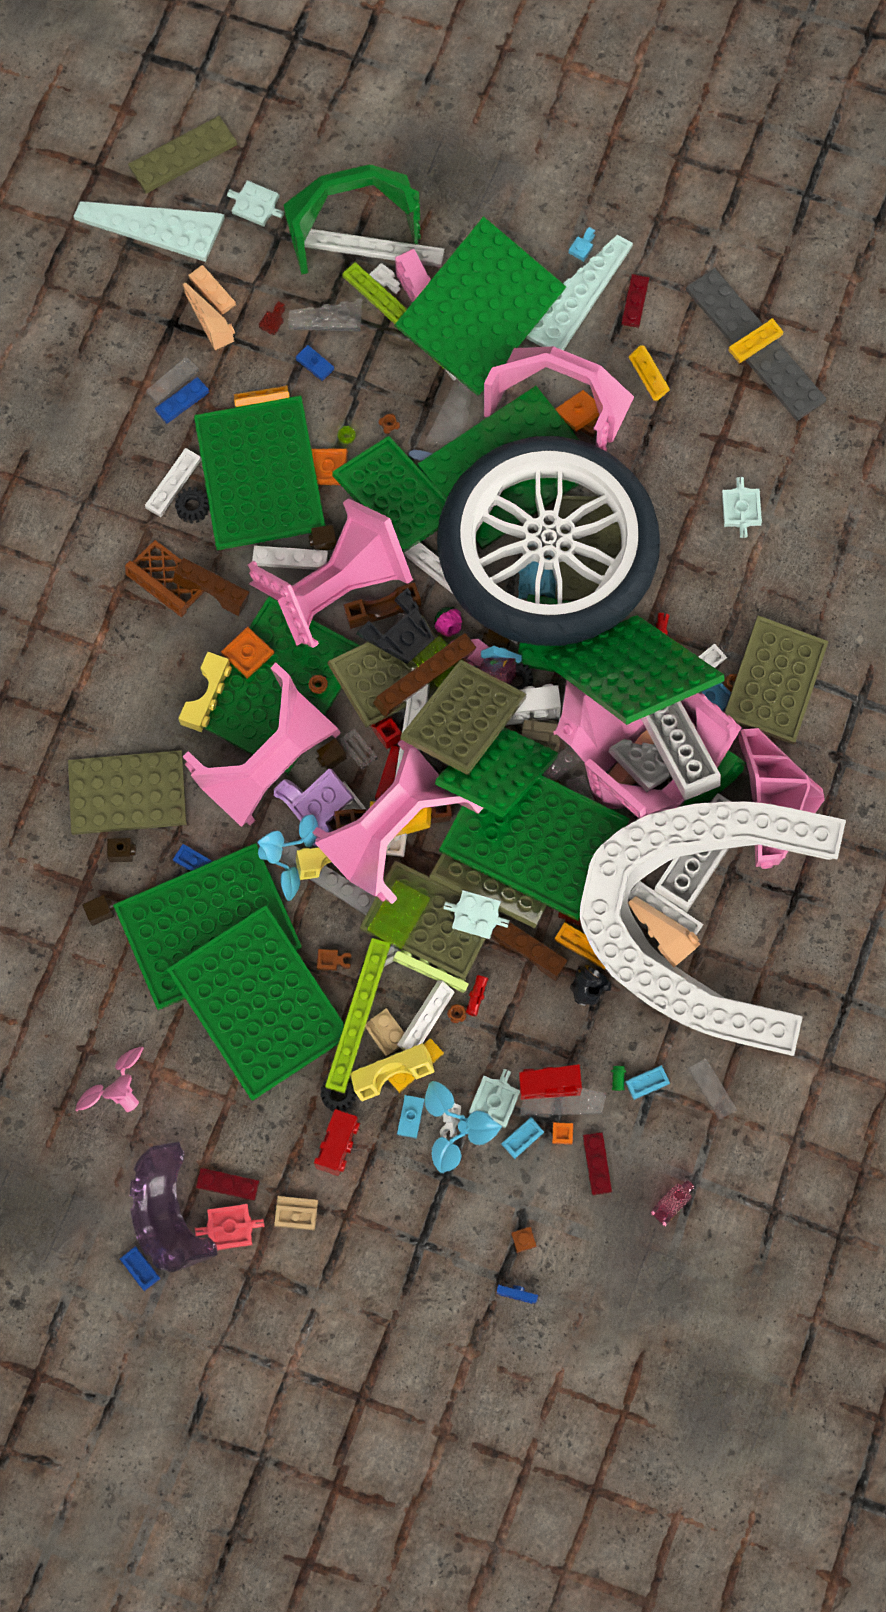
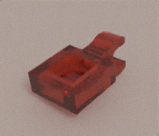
[259,301,286,336]

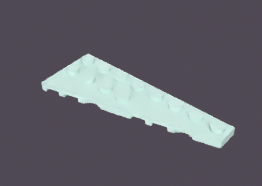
[74,201,225,262]
[526,235,633,350]

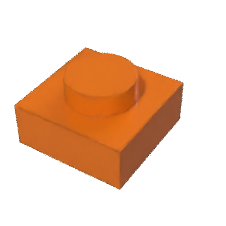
[552,1123,573,1145]

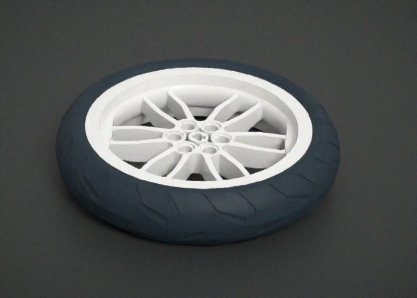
[437,436,660,646]

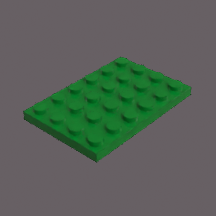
[332,436,447,553]
[435,727,558,817]

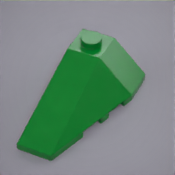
[682,751,746,806]

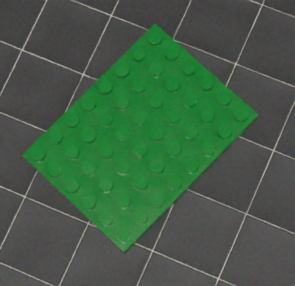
[394,216,566,396]
[418,386,580,550]
[194,395,325,551]
[204,597,360,775]
[543,615,725,725]
[439,775,630,921]
[113,843,302,1011]
[167,905,345,1102]

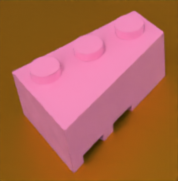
[395,249,431,303]

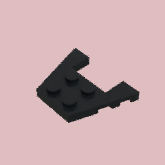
[356,588,435,664]

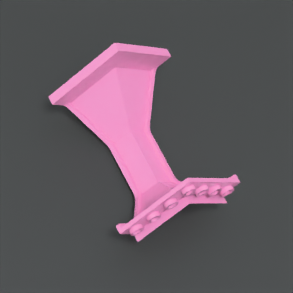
[484,346,634,451]
[248,498,413,648]
[183,663,340,827]
[584,692,742,819]
[312,740,483,904]

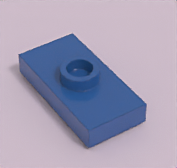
[295,345,334,381]
[120,1246,161,1292]
[496,1285,538,1305]

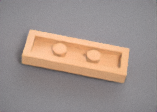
[188,265,236,315]

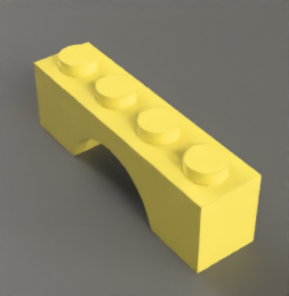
[178,652,232,732]
[296,848,331,880]
[351,1043,434,1101]

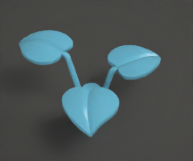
[257,815,318,901]
[425,1081,502,1173]

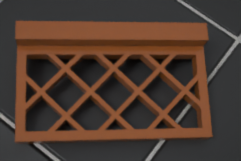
[125,540,205,618]

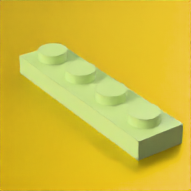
[393,950,469,993]

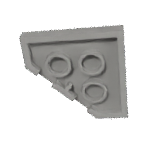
[608,739,672,792]

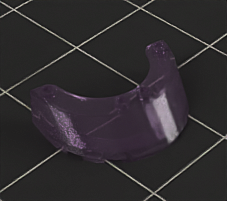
[130,1142,218,1272]

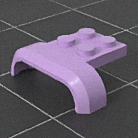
[274,769,355,847]

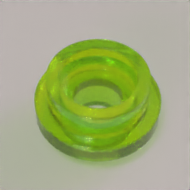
[337,426,356,444]

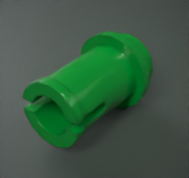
[611,1066,626,1091]

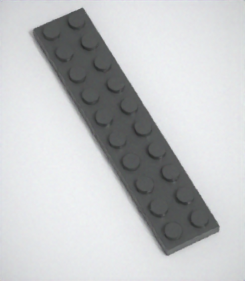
[686,268,827,421]

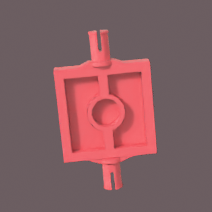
[195,1204,264,1251]

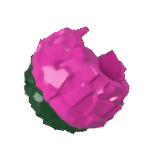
[434,607,462,637]

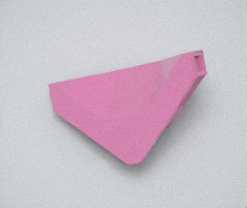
[553,680,647,772]
[738,728,824,869]

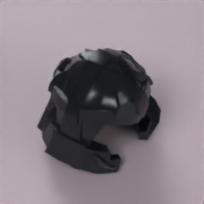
[570,965,611,1006]

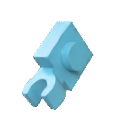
[569,227,595,262]

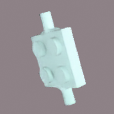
[227,181,284,226]
[722,477,762,538]
[443,890,510,939]
[469,1069,520,1128]

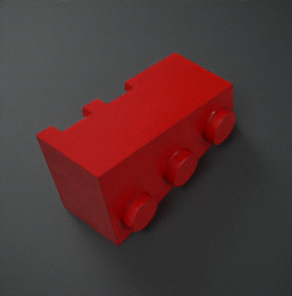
[519,1064,582,1100]
[314,1109,360,1176]

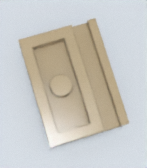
[365,1008,404,1057]
[274,1196,318,1230]

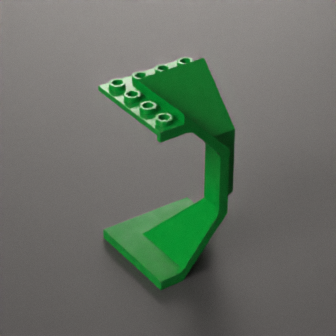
[283,164,421,275]

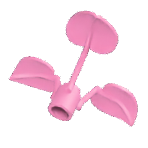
[76,1046,144,1112]

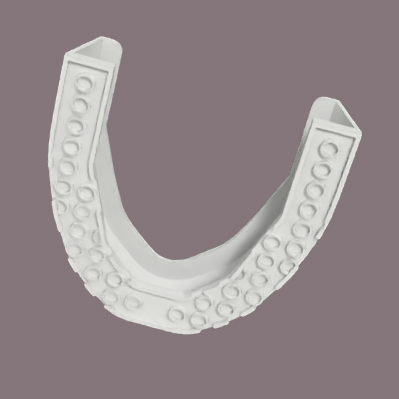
[580,802,846,1056]

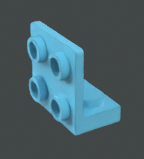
[518,557,556,599]

